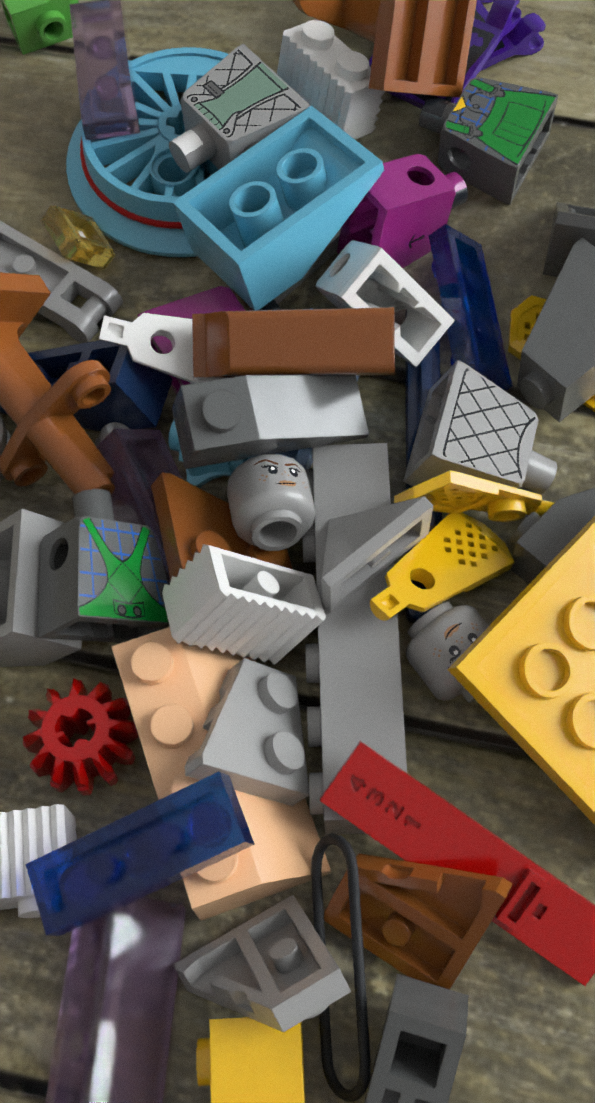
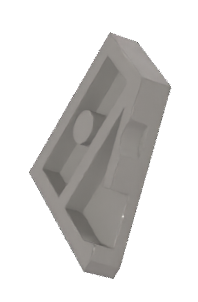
[185,658,309,806]
[173,895,351,1032]

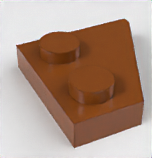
[151,472,292,580]
[324,853,512,989]

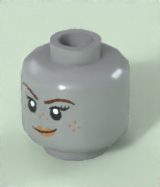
[227,454,316,551]
[406,601,489,703]

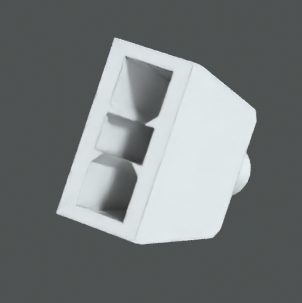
[315,240,455,367]

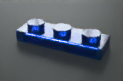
[429,224,513,391]
[25,771,255,936]

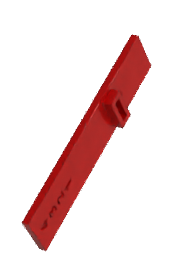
[319,740,595,986]

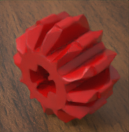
[22,678,139,796]

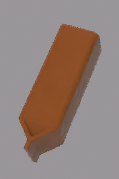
[192,307,395,378]

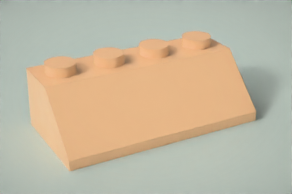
[111,627,331,921]

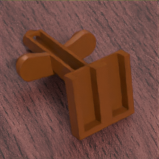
[292,0,477,98]
[0,272,115,494]

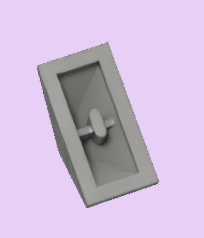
[322,496,433,613]

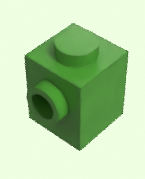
[0,0,81,55]

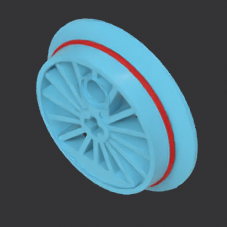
[66,47,228,257]

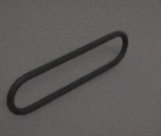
[311,833,371,1102]

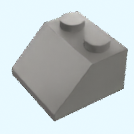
[0,509,82,667]

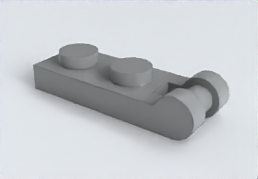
[0,221,123,343]

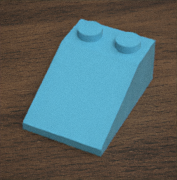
[173,105,384,310]

